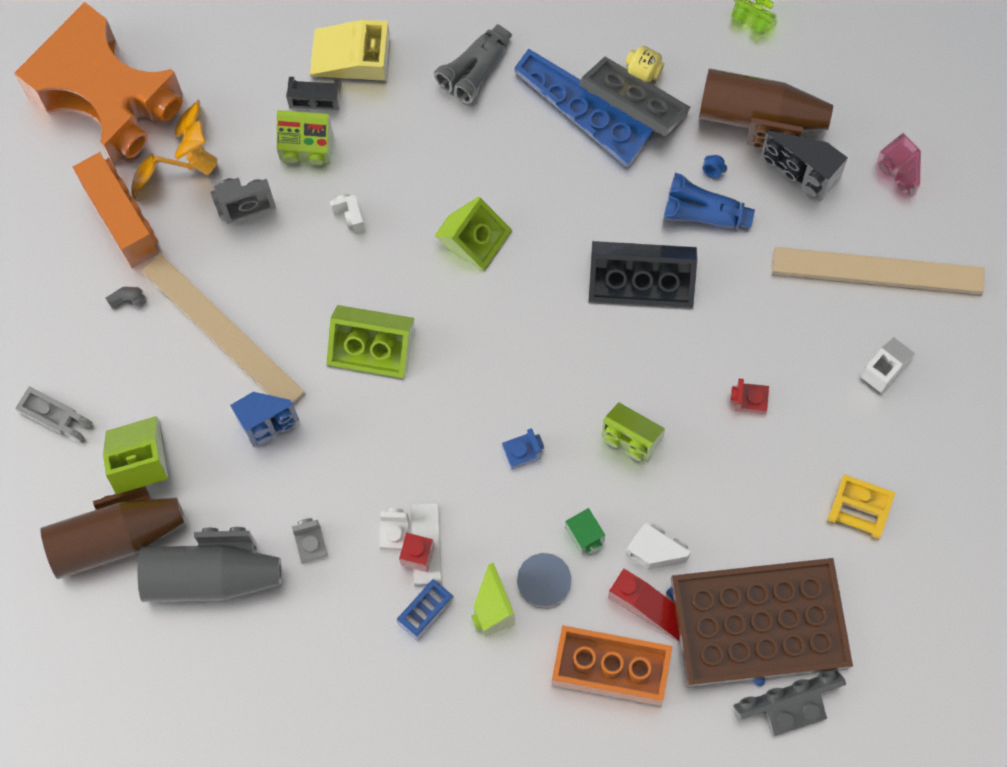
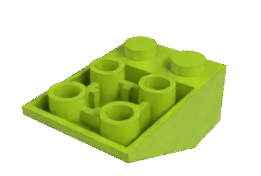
[103,416,168,494]

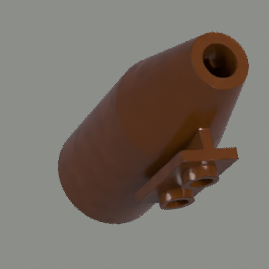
[40,486,186,579]

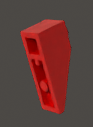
[608,568,680,641]

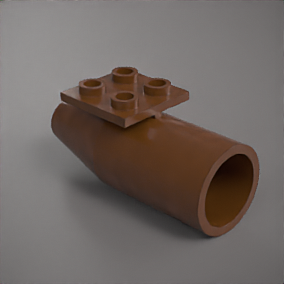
[699,68,833,149]

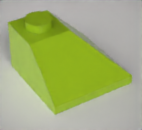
[434,197,512,270]
[471,562,515,637]

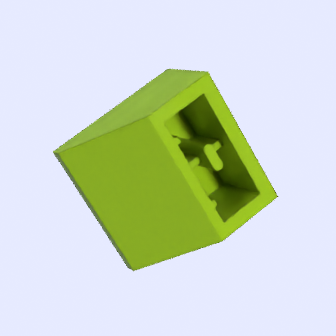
[601,402,665,462]

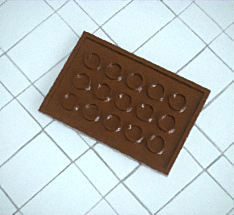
[670,558,853,687]

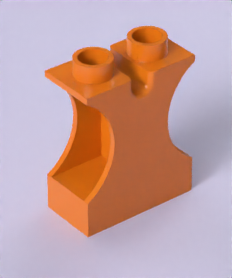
[14,2,183,166]

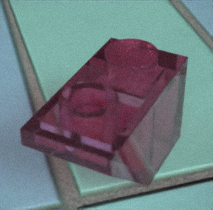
[876,133,921,197]

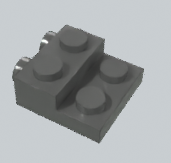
[210,177,276,224]

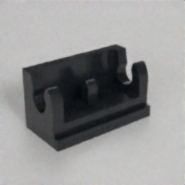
[286,76,342,110]

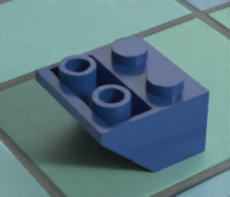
[230,391,299,447]

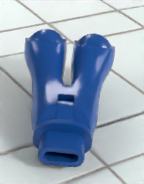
[663,172,755,229]

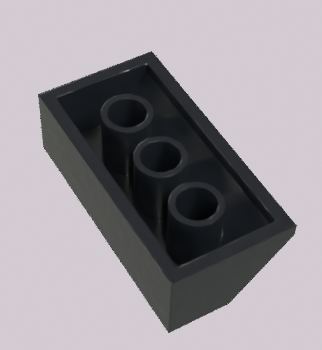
[588,241,697,308]

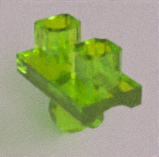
[731,0,778,35]

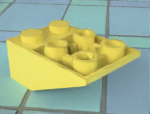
[310,20,390,81]

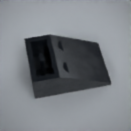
[761,131,848,200]

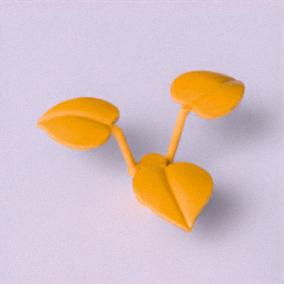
[131,99,218,199]

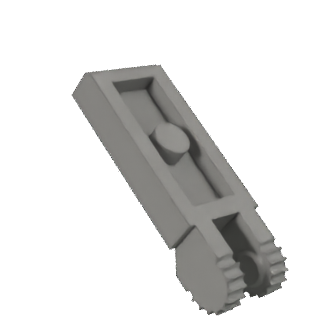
[15,386,93,442]

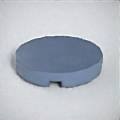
[517,553,572,608]

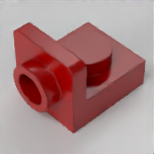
[730,378,769,414]

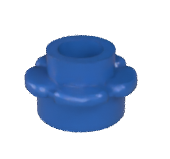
[702,155,727,178]

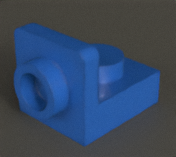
[502,428,545,470]

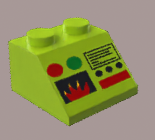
[277,110,334,165]

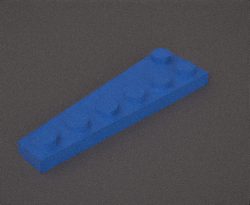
[514,48,654,168]

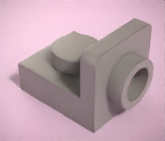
[292,518,328,563]

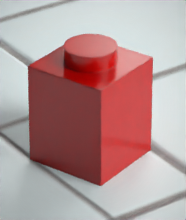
[399,532,435,573]

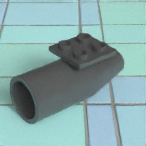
[137,527,282,602]

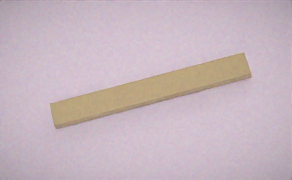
[772,247,985,295]
[141,253,305,405]

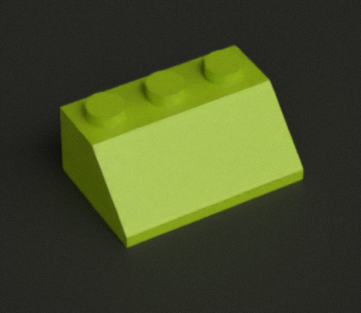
[326,305,415,378]

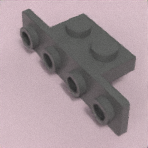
[733,670,846,736]

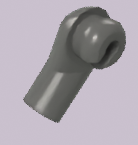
[105,286,146,308]

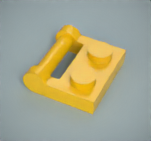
[827,474,896,539]

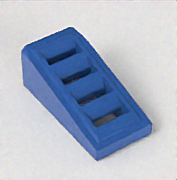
[396,579,454,641]

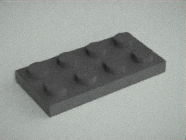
[579,56,690,137]

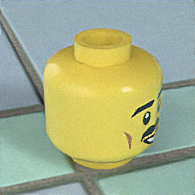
[625,46,665,82]

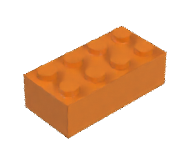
[72,152,159,268]
[552,625,673,706]

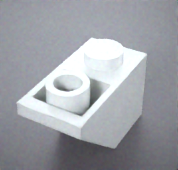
[861,337,915,393]
[626,522,691,570]

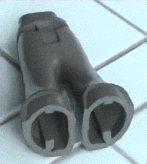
[434,24,512,104]

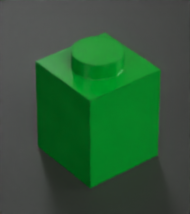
[565,508,606,555]

